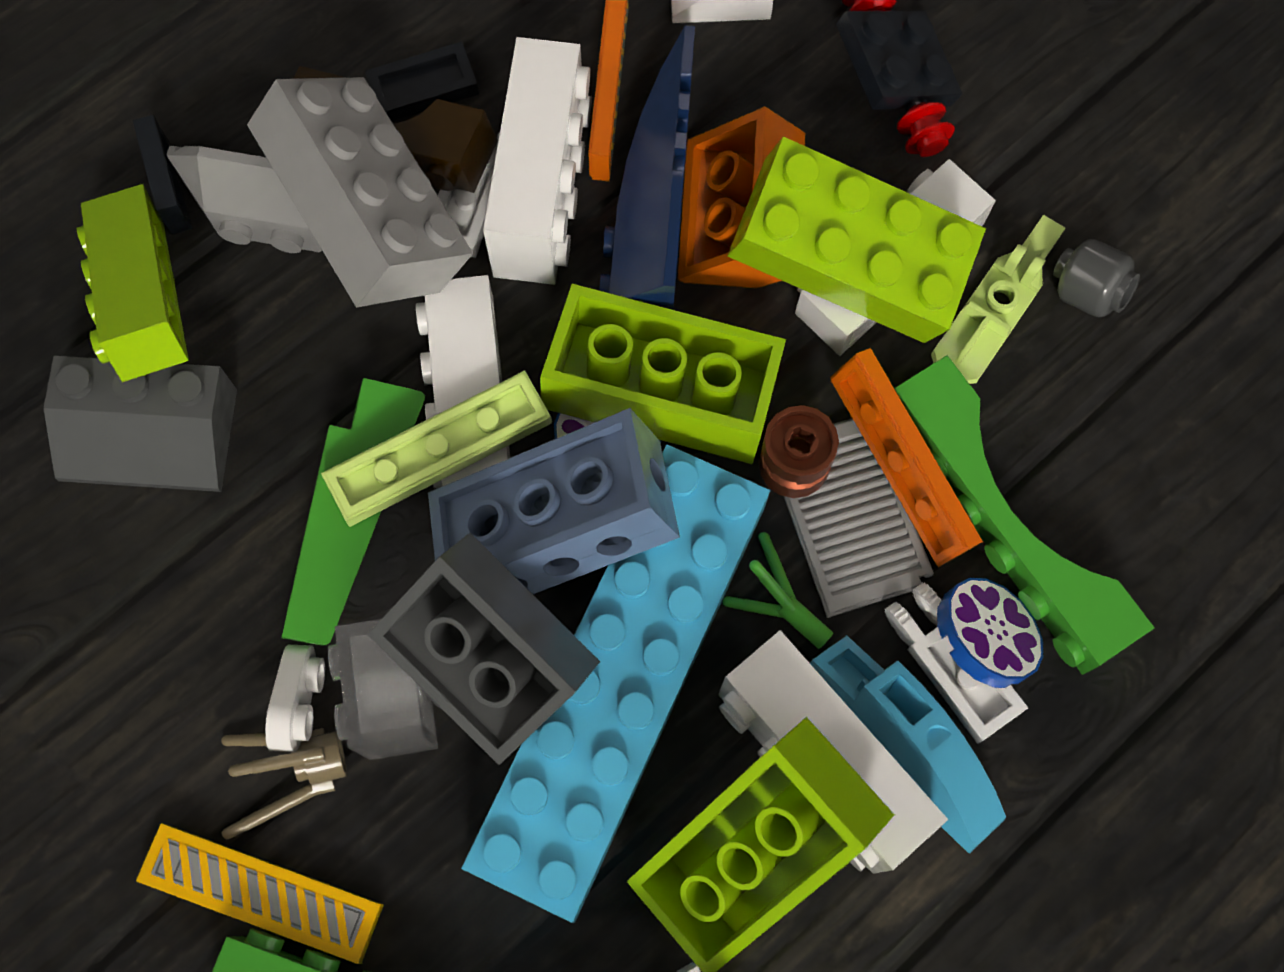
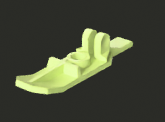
[931,215,1065,384]

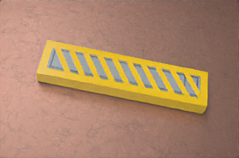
[136,823,384,964]

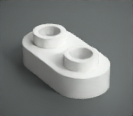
[266,644,325,752]

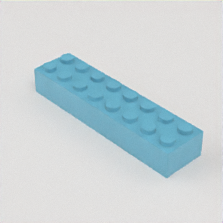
[461,445,770,923]

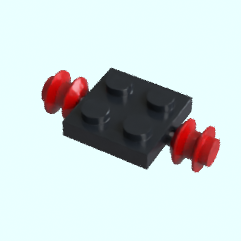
[836,0,963,157]

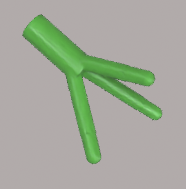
[723,532,833,649]

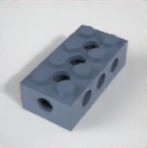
[428,408,680,594]

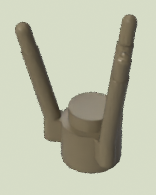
[222,728,347,839]

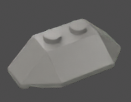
[167,146,322,253]

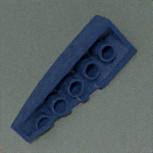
[599,25,695,310]

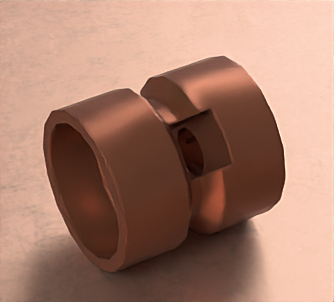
[759,405,839,498]

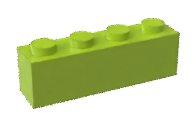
[77,184,189,382]

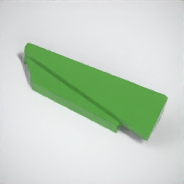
[282,378,425,645]

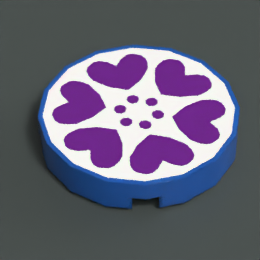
[937,578,1043,688]

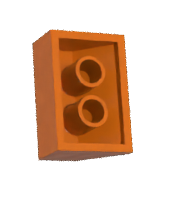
[677,106,805,288]

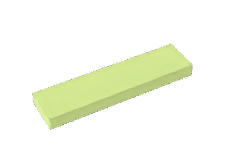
[321,370,552,527]

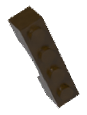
[293,66,498,193]

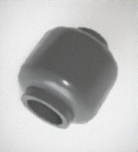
[1053,239,1140,318]

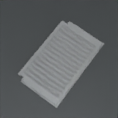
[784,418,934,618]

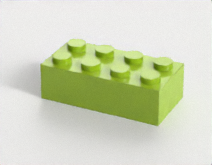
[727,136,986,343]
[540,284,786,464]
[627,717,895,972]

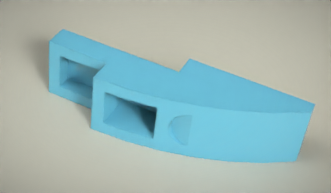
[810,636,1006,854]

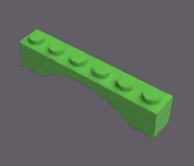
[894,355,1154,675]

